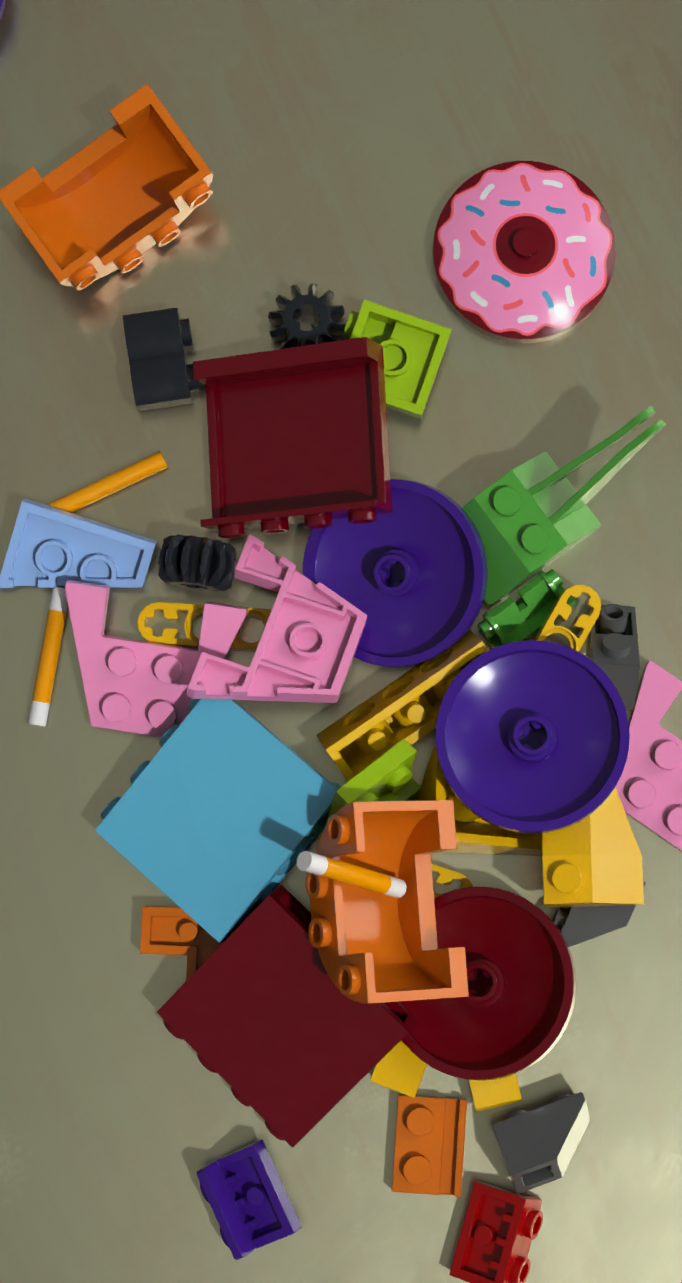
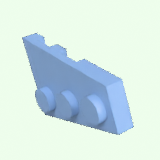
[0,498,157,588]

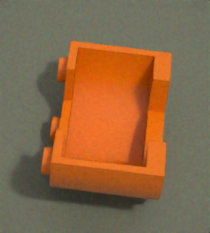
[0,84,213,290]
[305,800,469,1004]

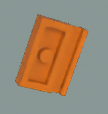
[392,1094,467,1197]

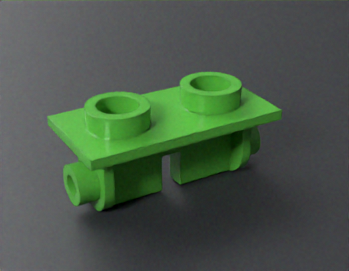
[477,569,577,648]

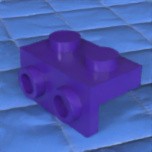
[197,1139,302,1260]

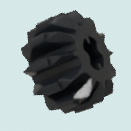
[268,283,346,349]
[157,534,237,592]

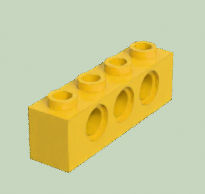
[316,629,489,781]

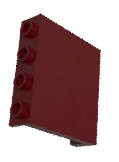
[193,337,392,538]
[157,884,418,1148]

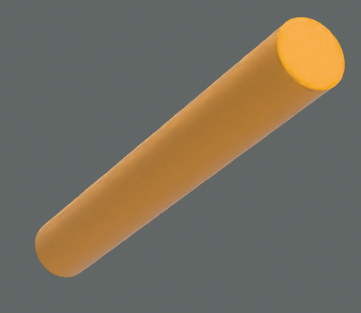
[46,451,168,513]

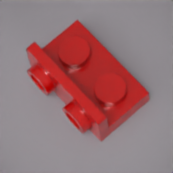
[449,1181,543,1283]

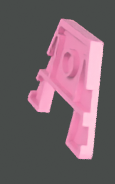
[187,535,368,703]
[65,580,248,737]
[616,660,682,852]

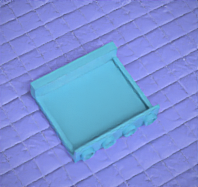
[95,699,341,942]

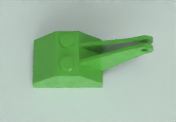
[462,406,667,610]

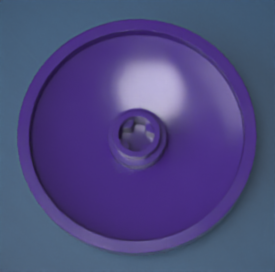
[302,479,488,667]
[436,640,630,834]

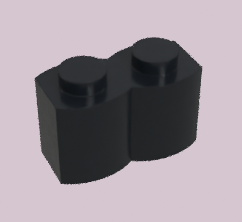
[123,308,200,411]

